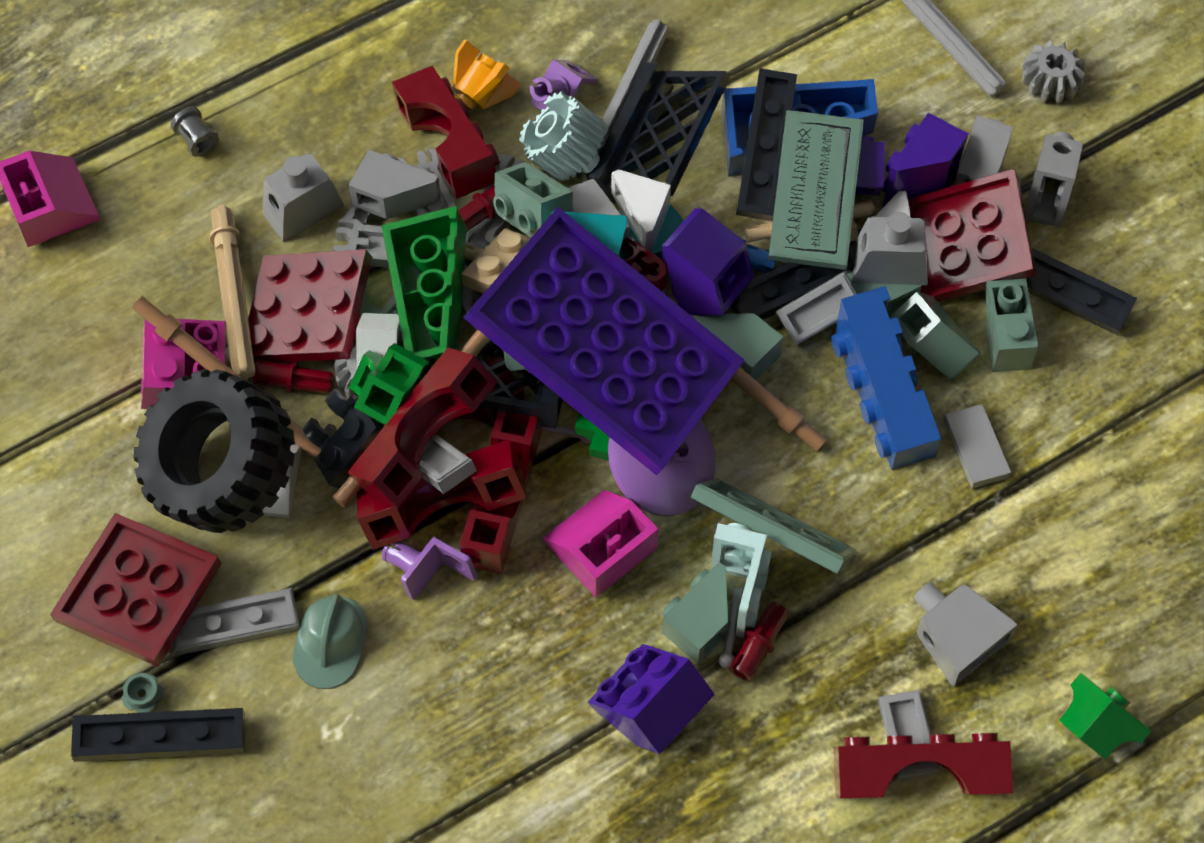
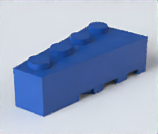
[721,79,878,176]
[831,286,941,470]

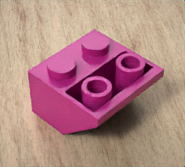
[0,150,100,248]
[141,319,225,410]
[543,490,659,598]

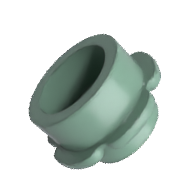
[122,673,164,713]

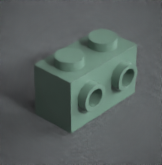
[493,162,573,237]

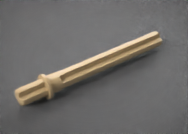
[209,204,255,380]

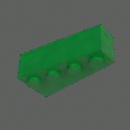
[381,206,467,380]

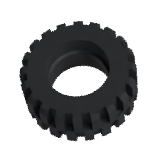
[134,369,295,533]

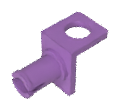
[530,59,597,110]
[381,537,478,600]

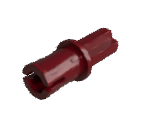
[459,185,495,233]
[253,359,334,394]
[729,601,789,682]

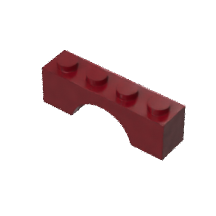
[392,66,500,199]
[347,348,498,508]
[459,411,542,574]
[357,439,527,550]
[833,733,1013,799]

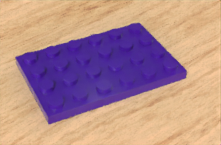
[464,207,744,475]

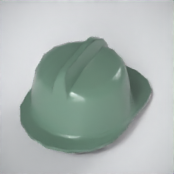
[293,593,367,689]

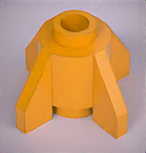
[452,40,521,111]

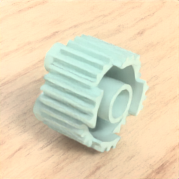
[519,92,608,182]

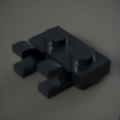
[302,389,385,489]

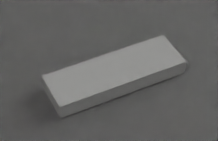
[174,588,300,656]

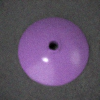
[608,419,715,516]

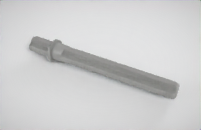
[901,0,1006,97]
[577,19,669,182]

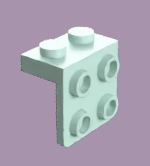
[711,523,772,638]

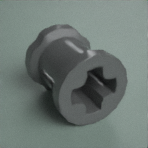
[170,107,219,157]

